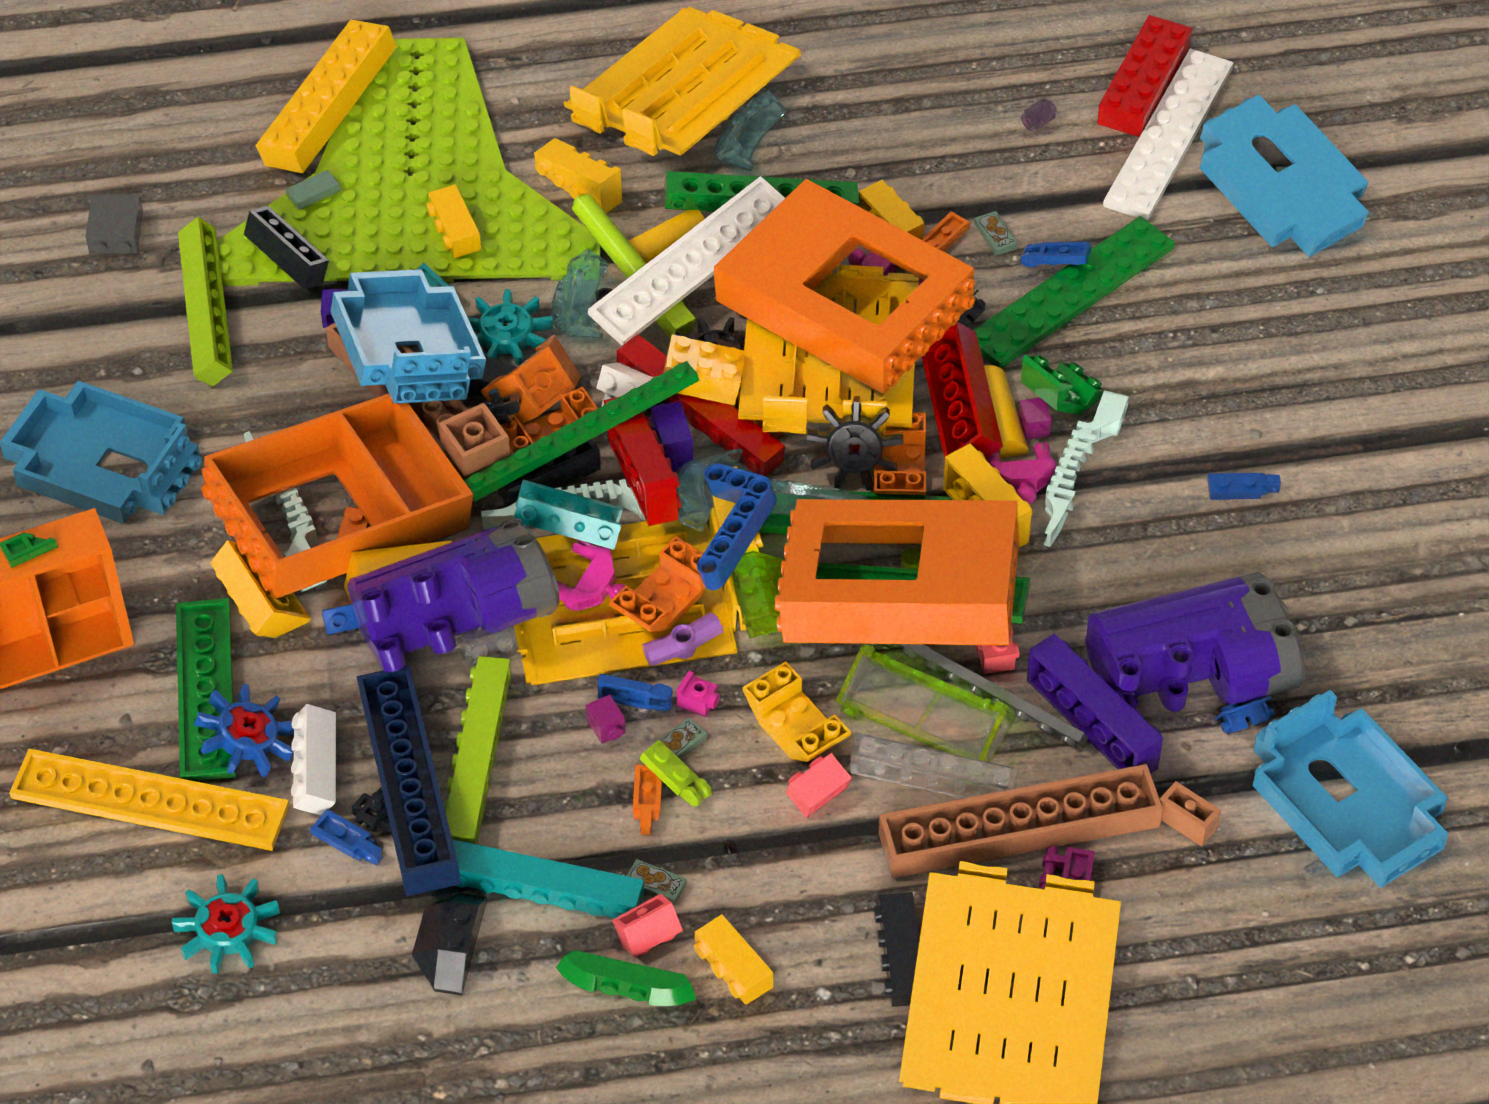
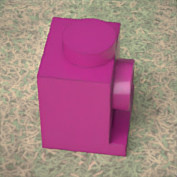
[676,671,720,717]

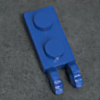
[1020,242,1091,267]
[598,674,673,712]

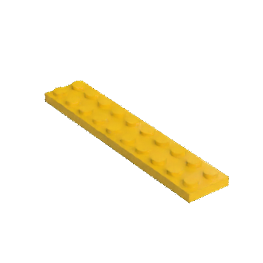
[9,749,290,851]

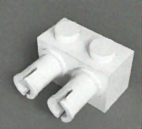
[596,363,653,407]

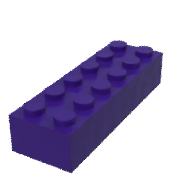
[1027,633,1163,774]

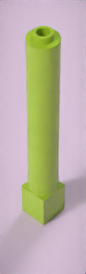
[572,194,696,340]

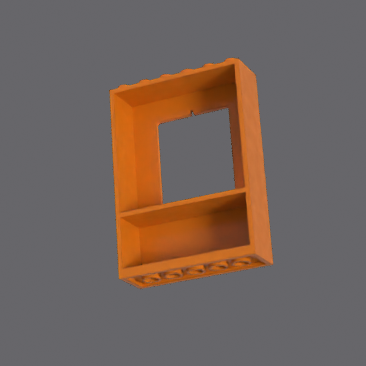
[714,179,975,394]
[201,393,473,599]
[775,499,1019,645]

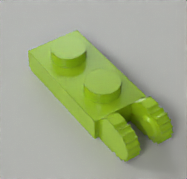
[640,740,712,807]

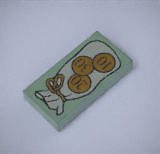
[974,211,1018,256]
[659,717,708,759]
[627,859,687,905]

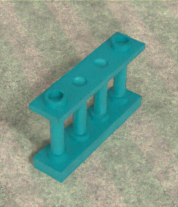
[514,480,623,549]

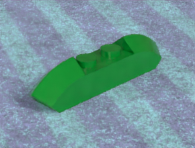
[556,950,696,1006]

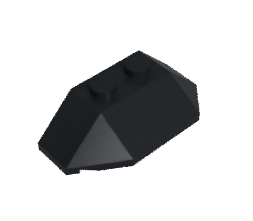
[412,893,487,996]

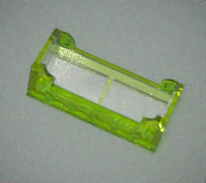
[836,644,1016,771]

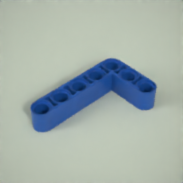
[697,463,777,590]

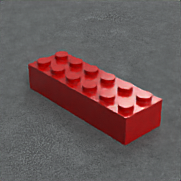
[1097,15,1192,137]
[922,322,1003,459]
[604,397,681,526]

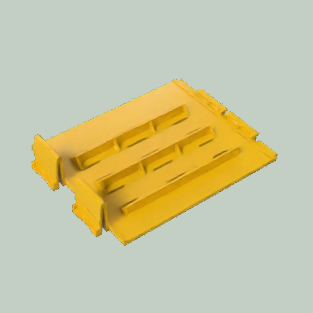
[563,6,801,156]
[738,265,919,435]
[512,507,748,686]
[899,861,1121,1104]

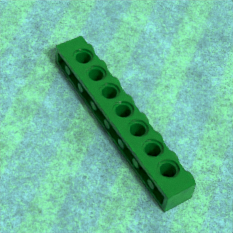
[664,171,859,212]

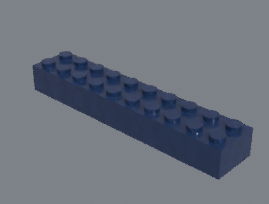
[356,665,461,896]

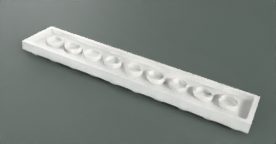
[1103,48,1234,221]
[588,176,785,346]

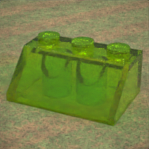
[732,551,783,639]

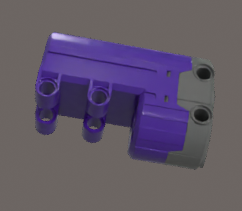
[347,518,560,672]
[1085,572,1306,712]

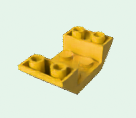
[743,661,851,762]

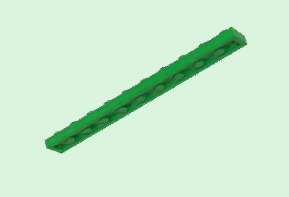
[464,361,700,502]

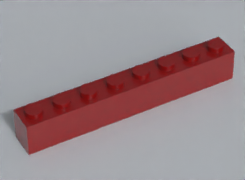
[616,334,785,476]

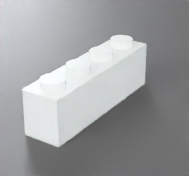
[291,704,336,815]

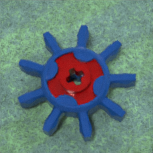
[194,684,294,777]

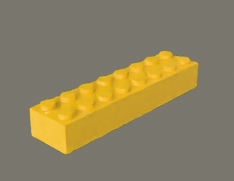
[256,20,397,174]

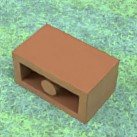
[1160,781,1221,846]

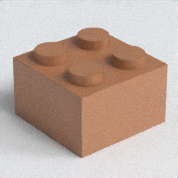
[439,403,510,477]

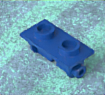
[322,604,360,635]
[1215,696,1274,734]

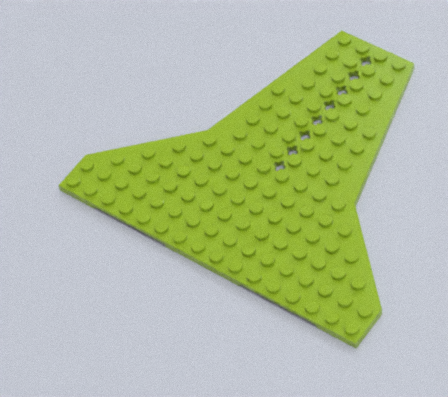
[217,38,600,286]

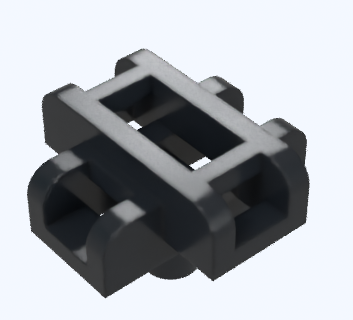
[479,389,522,425]
[352,787,391,833]

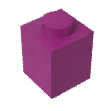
[1018,398,1051,439]
[586,694,626,744]

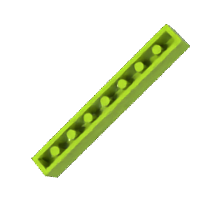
[178,217,233,387]
[443,656,511,845]

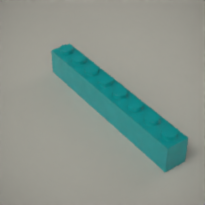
[452,839,645,919]

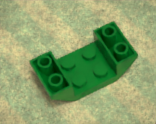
[1021,354,1104,415]

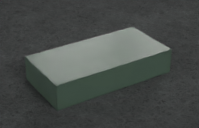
[286,170,340,210]

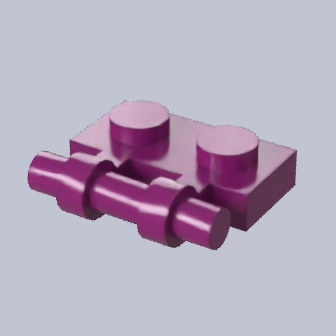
[1039,846,1095,890]

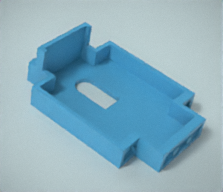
[1200,95,1369,257]
[331,269,486,404]
[0,381,202,524]
[1253,690,1448,888]

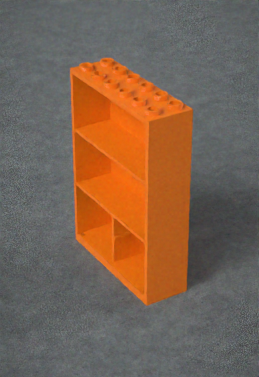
[0,508,134,689]

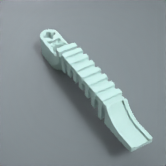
[1044,390,1129,547]
[244,431,327,592]
[481,479,687,531]

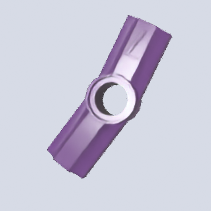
[642,612,723,666]

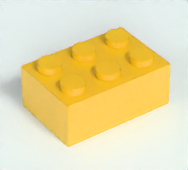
[663,335,746,406]

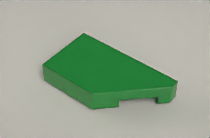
[0,532,58,568]

